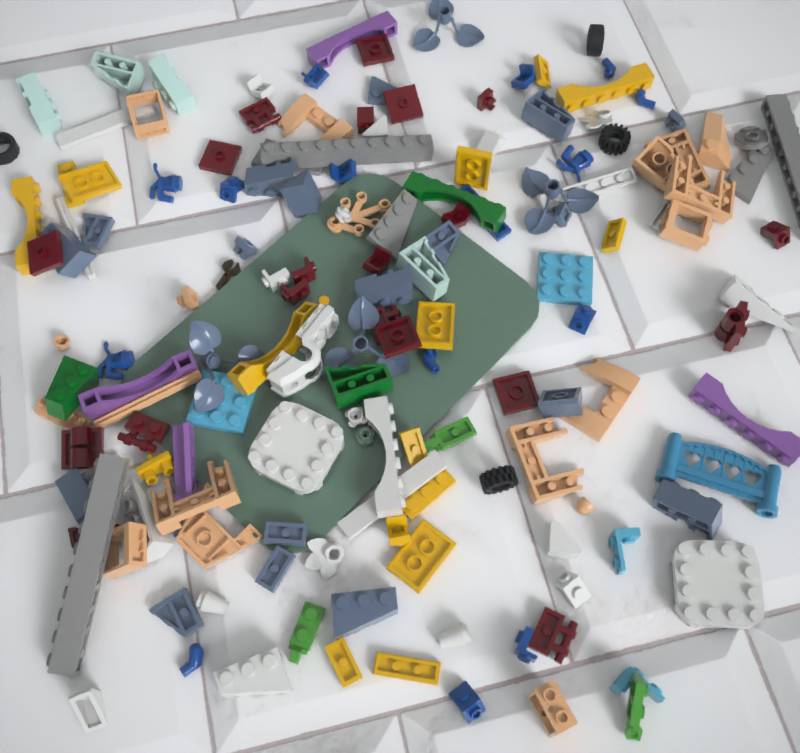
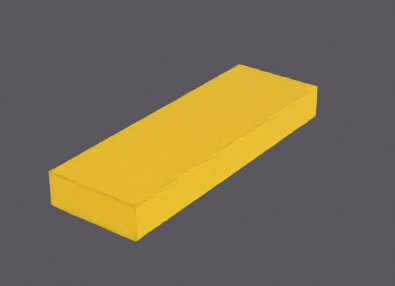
[373,651,441,686]

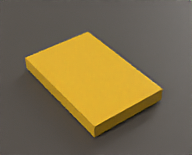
[454,145,493,191]
[57,161,122,204]
[416,301,455,350]
[386,519,457,594]

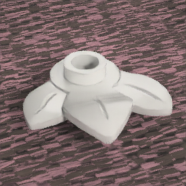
[581,110,613,129]
[304,538,344,579]

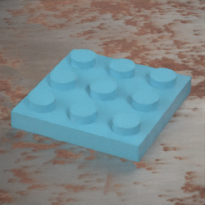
[536,252,593,307]
[185,369,258,435]

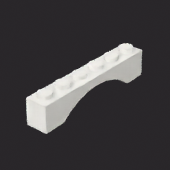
[364,396,406,518]

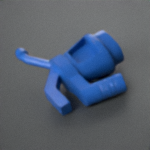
[556,145,594,182]
[149,163,183,203]
[98,341,135,380]

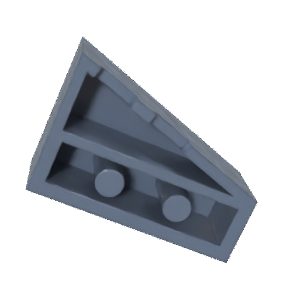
[521,87,576,143]
[244,158,298,197]
[40,222,97,278]
[354,264,413,307]
[55,468,91,525]
[652,479,723,540]
[331,587,398,641]

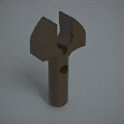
[215,259,241,290]

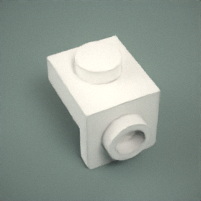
[246,74,275,99]
[261,267,291,292]
[554,571,591,609]

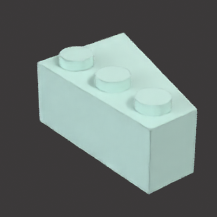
[147,53,196,116]

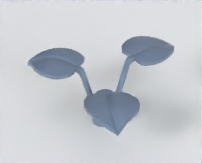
[413,0,485,52]
[522,167,599,235]
[321,296,410,377]
[189,320,265,413]

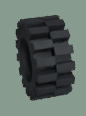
[598,123,631,156]
[479,465,519,495]

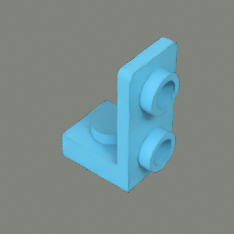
[608,527,641,575]
[609,666,666,703]

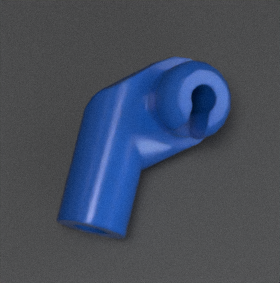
[602,58,616,79]
[635,89,656,110]
[423,349,440,374]
[179,643,204,677]

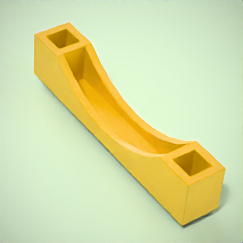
[555,62,655,112]
[11,176,43,276]
[226,301,318,396]

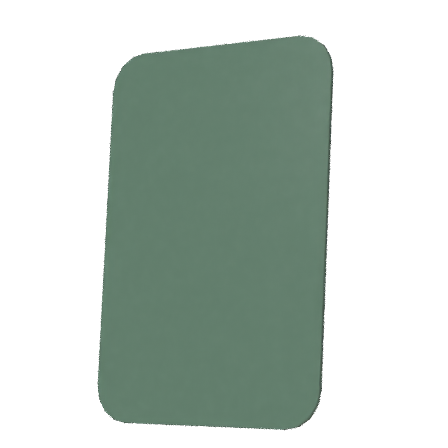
[121,173,540,554]

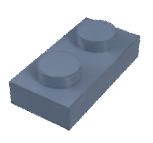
[263,521,308,547]
[255,545,296,593]

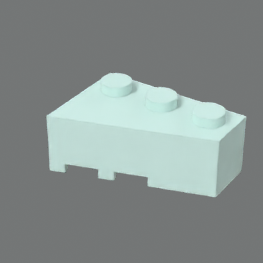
[90,51,147,96]
[15,72,62,136]
[396,236,450,302]

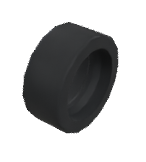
[586,24,604,57]
[0,132,20,165]

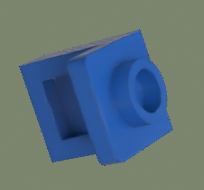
[301,63,330,89]
[511,63,536,90]
[329,159,357,185]
[220,176,245,203]
[568,304,597,335]
[514,626,538,664]
[448,680,486,723]

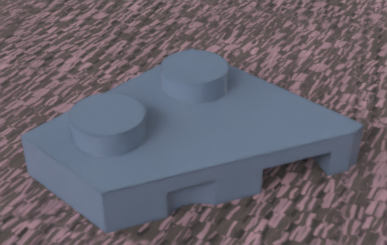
[367,76,397,106]
[82,213,115,250]
[426,220,460,267]
[149,588,205,637]

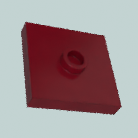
[356,34,394,67]
[383,84,424,125]
[198,140,242,176]
[27,230,64,277]
[374,315,422,359]
[492,370,539,416]

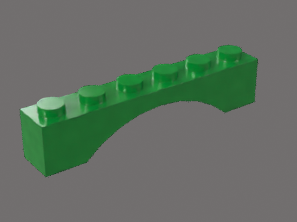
[402,171,506,233]

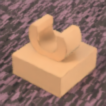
[176,285,200,310]

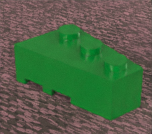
[45,355,100,421]
[324,363,393,409]

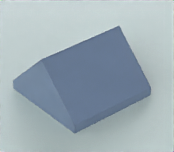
[279,168,322,217]
[538,387,583,418]

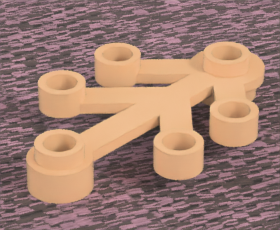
[327,192,392,237]

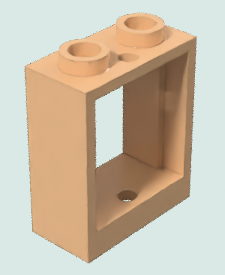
[125,89,171,140]
[658,199,713,252]
[103,522,147,578]
[527,679,578,738]

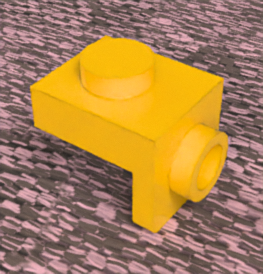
[386,513,411,546]

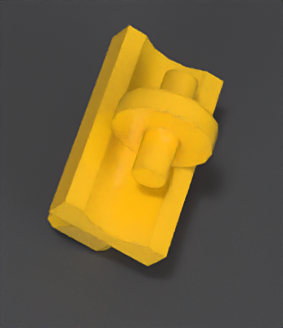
[135,450,174,486]

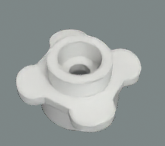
[335,205,352,223]
[345,407,367,428]

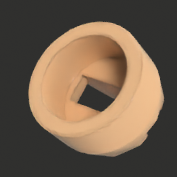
[54,334,70,351]
[576,497,594,515]

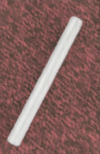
[54,197,97,280]

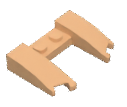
[277,93,354,140]
[644,128,710,193]
[664,155,736,224]
[559,358,641,442]
[505,417,584,505]
[150,459,241,536]

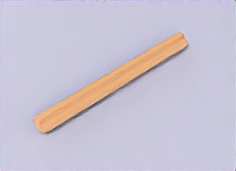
[93,370,202,428]

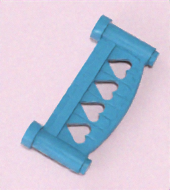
[655,432,782,519]

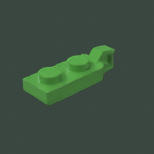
[424,416,477,453]
[288,601,326,665]
[625,673,648,741]

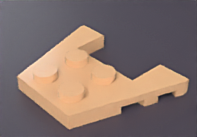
[175,482,264,570]

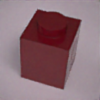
[357,107,374,134]

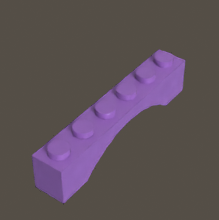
[306,10,398,69]
[77,349,201,420]
[688,372,800,467]

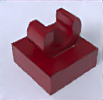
[477,87,496,112]

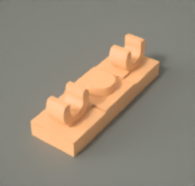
[33,396,94,430]

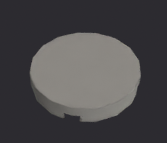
[734,126,770,150]

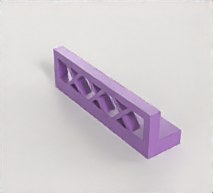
[172,422,197,501]

